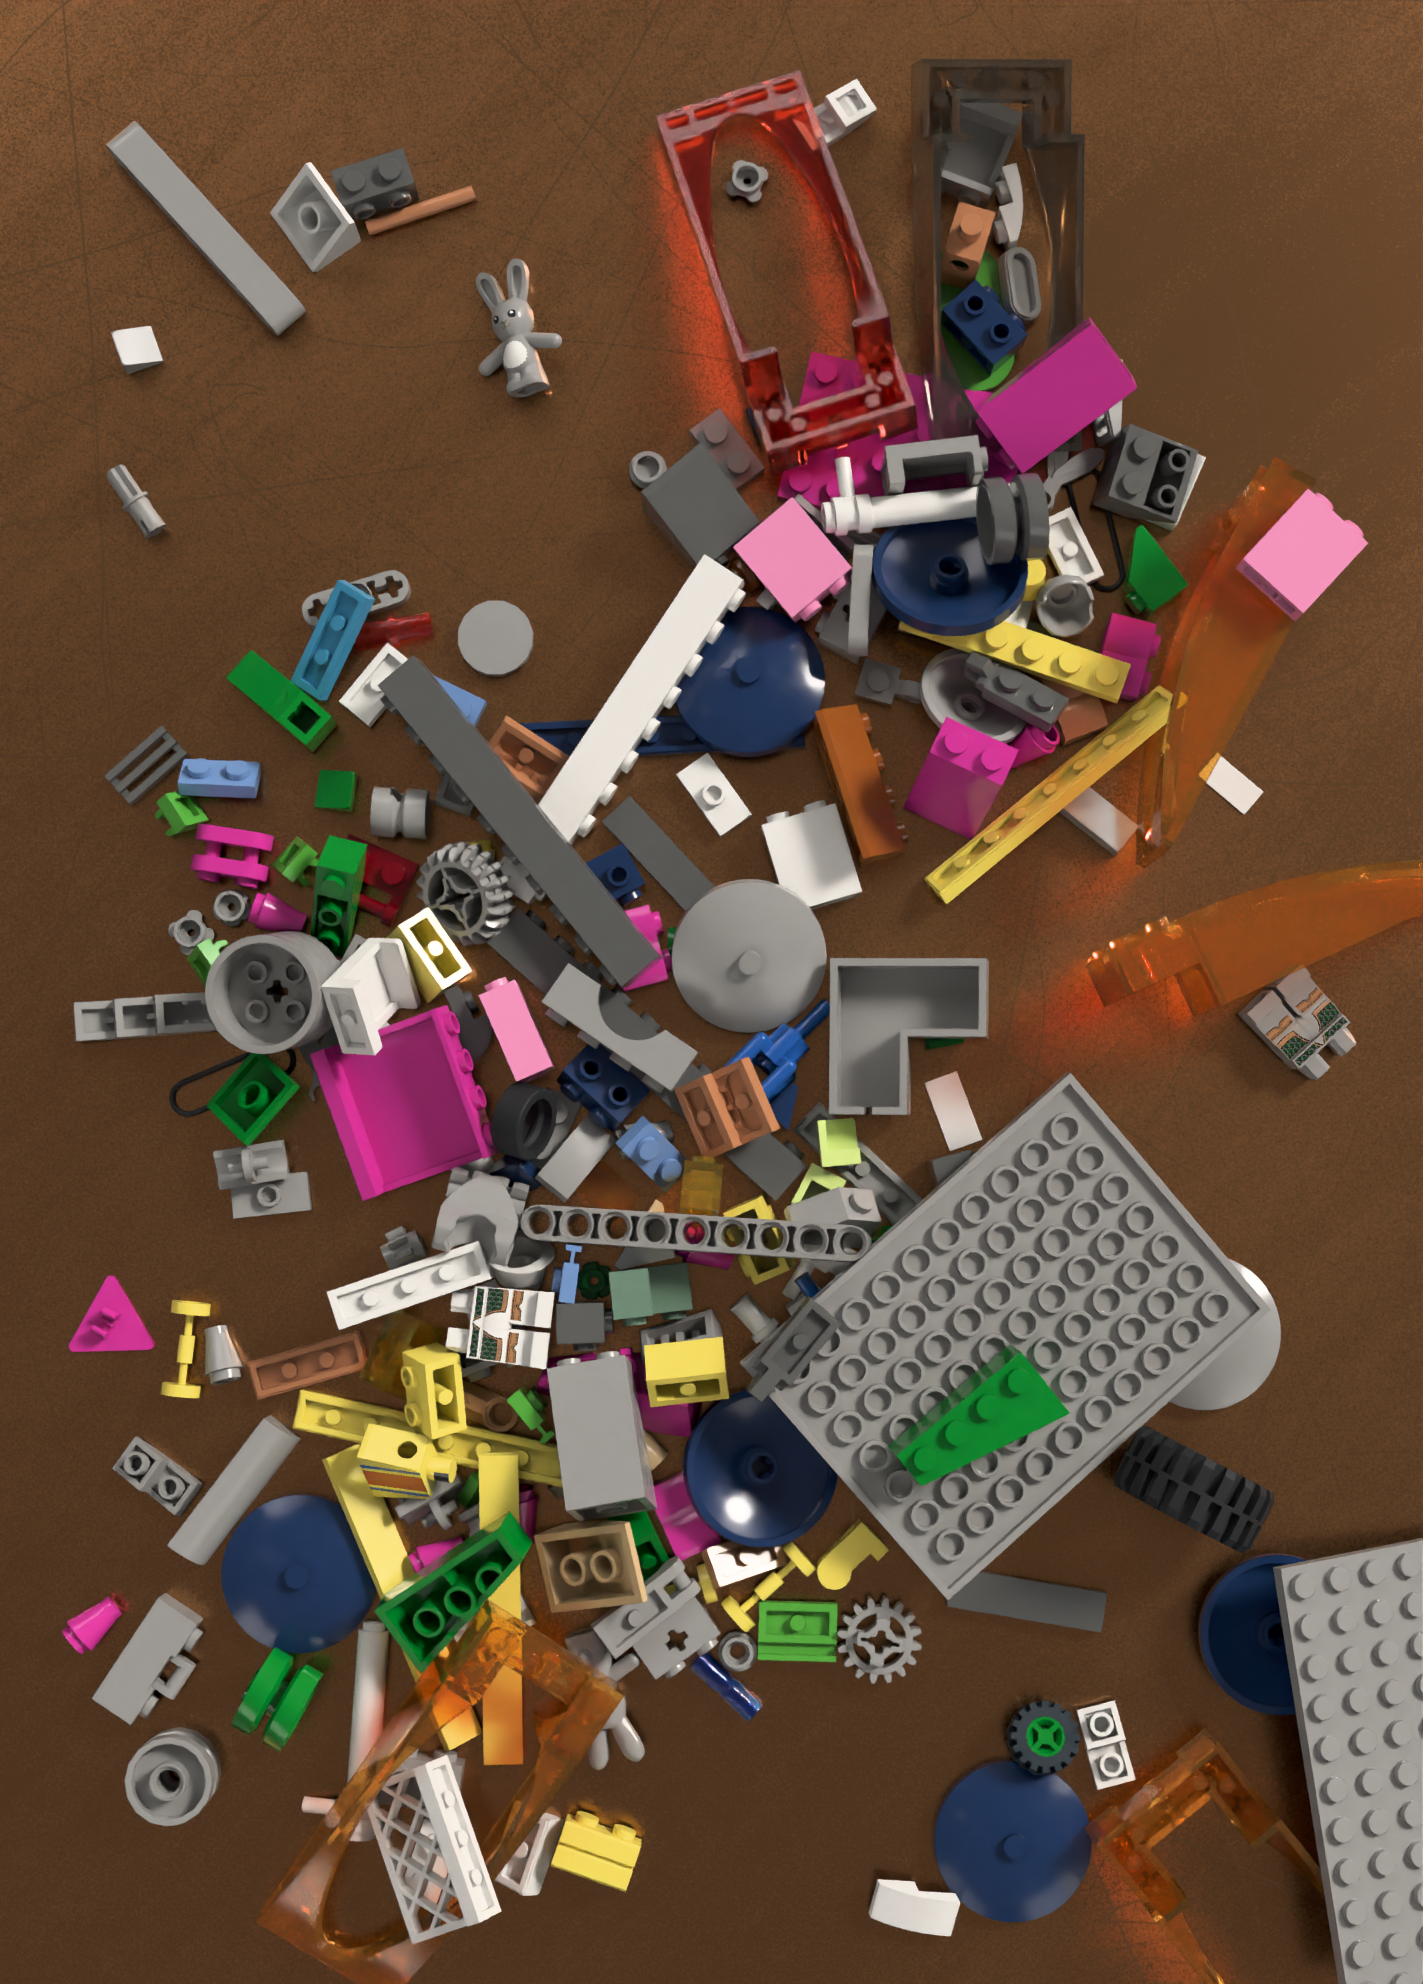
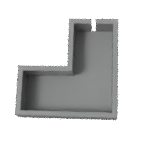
[829,958,989,1116]

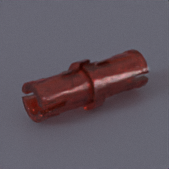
[356,611,433,648]

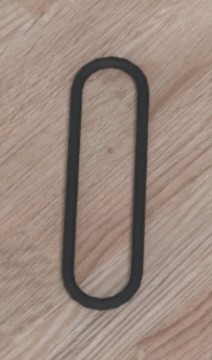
[1066,468,1125,592]
[169,1048,296,1117]

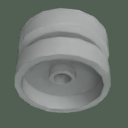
[124,1727,222,1826]

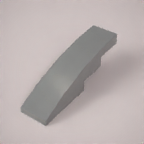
[73,992,217,1042]

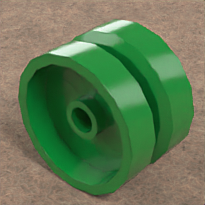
[231,1647,324,1752]

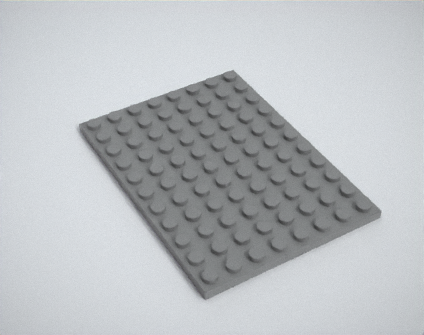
[740,1072,1271,1601]
[1273,1538,1423,1984]

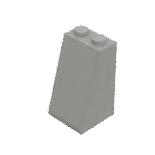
[547,1351,657,1522]

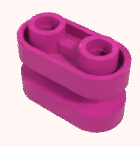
[190,824,274,889]

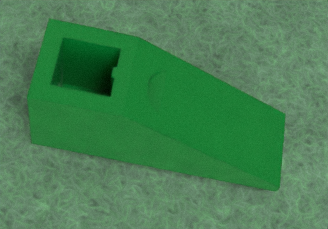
[226,650,337,753]
[310,835,367,957]

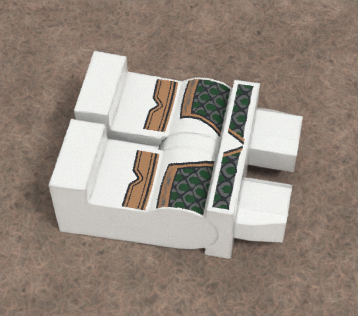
[446,1286,555,1369]

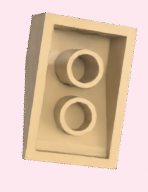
[534,1520,648,1613]

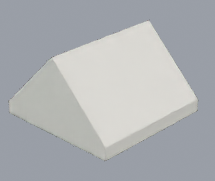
[270,162,361,272]

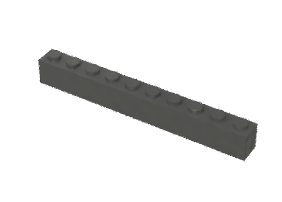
[378,656,662,988]
[487,908,807,1201]

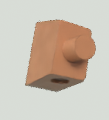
[936,202,995,289]

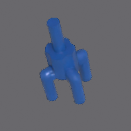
[723,999,830,1105]

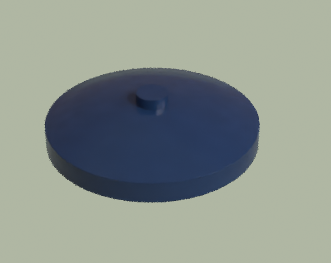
[872,517,1028,636]
[675,606,825,757]
[683,1389,838,1547]
[221,1493,377,1653]
[1198,1553,1308,1715]
[933,1759,1092,1922]

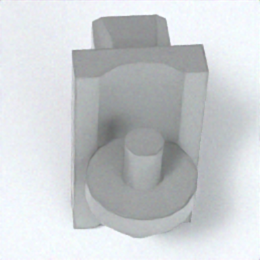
[213,1140,290,1190]
[395,1472,466,1531]

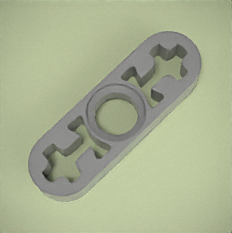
[848,544,874,656]
[302,570,411,629]

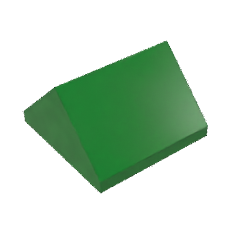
[206,1053,302,1146]

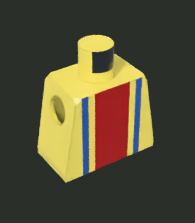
[357,1423,457,1499]

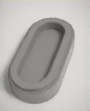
[997,247,1042,324]

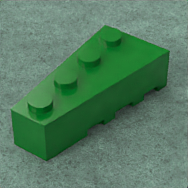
[887,1345,1070,1486]
[374,1511,533,1674]

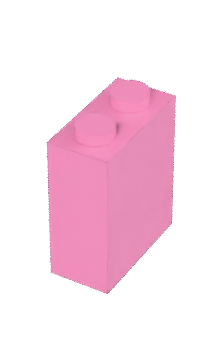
[1236,489,1368,621]
[733,497,852,623]
[479,977,557,1083]

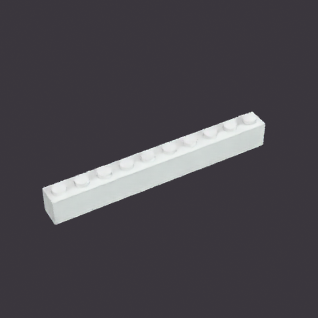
[501,554,746,904]

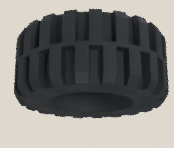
[1114,1425,1274,1554]

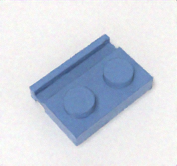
[551,1243,582,1304]

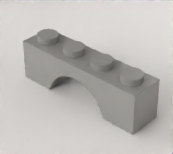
[542,963,698,1094]

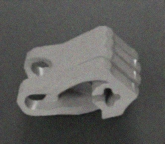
[431,1167,530,1266]

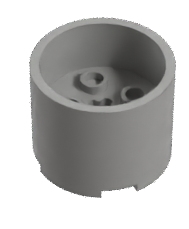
[205,931,342,1054]

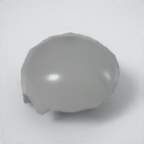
[1036,575,1094,638]

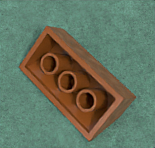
[812,704,909,868]

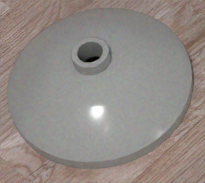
[919,648,1027,744]

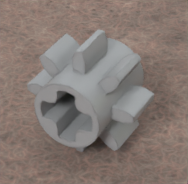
[380,1226,428,1270]

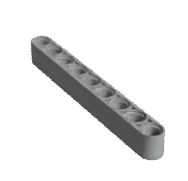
[520,1205,872,1263]

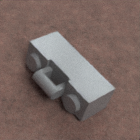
[92,1593,203,1725]

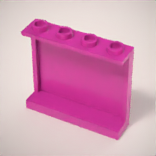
[310,1005,499,1201]

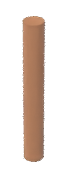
[365,185,476,236]

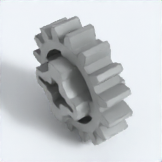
[837,1595,922,1684]

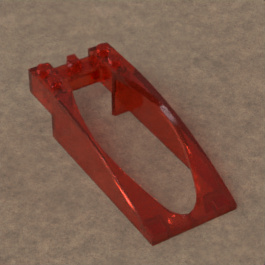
[656,70,918,475]

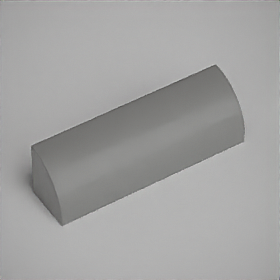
[167,1415,301,1565]

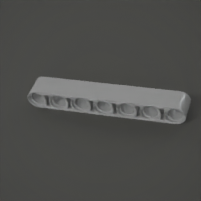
[106,121,306,336]

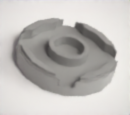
[458,600,534,677]

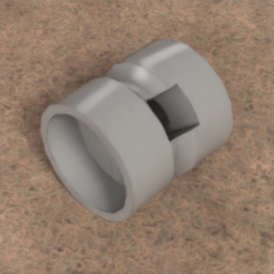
[370,787,430,839]

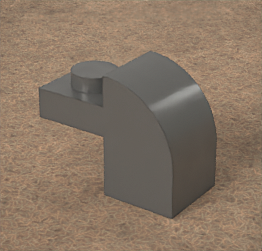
[443,985,494,1066]

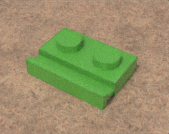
[507,1385,555,1444]
[757,1600,838,1662]

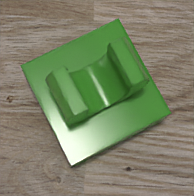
[155,791,208,836]
[272,836,318,887]
[187,938,228,986]

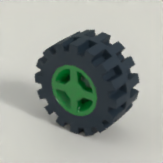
[1006,1701,1080,1775]

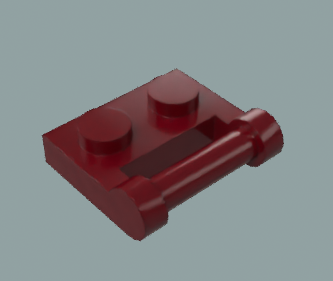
[347,833,420,927]

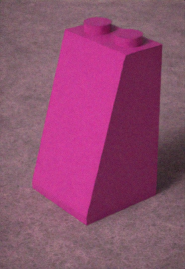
[975,317,1137,474]
[903,717,1019,840]

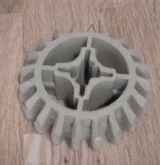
[416,841,516,946]

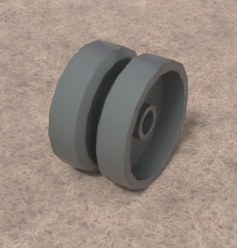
[976,473,1050,565]

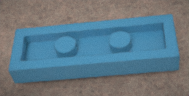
[290,580,375,700]

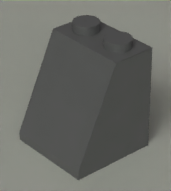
[641,443,760,570]

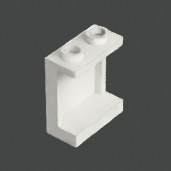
[761,800,862,910]
[321,938,421,1055]

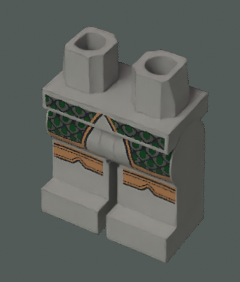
[1237,963,1356,1081]

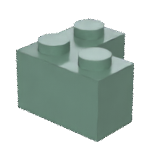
[608,1262,693,1326]

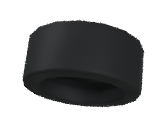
[491,1082,557,1161]

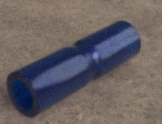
[689,1652,763,1722]

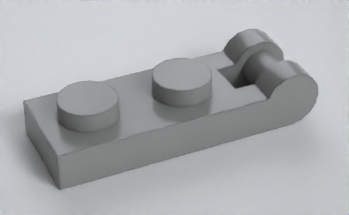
[590,1556,701,1659]

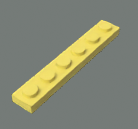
[899,621,1131,704]

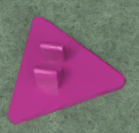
[69,1275,155,1352]

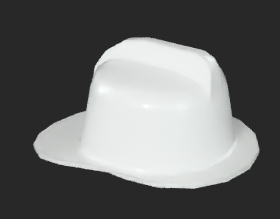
[483,1230,555,1290]

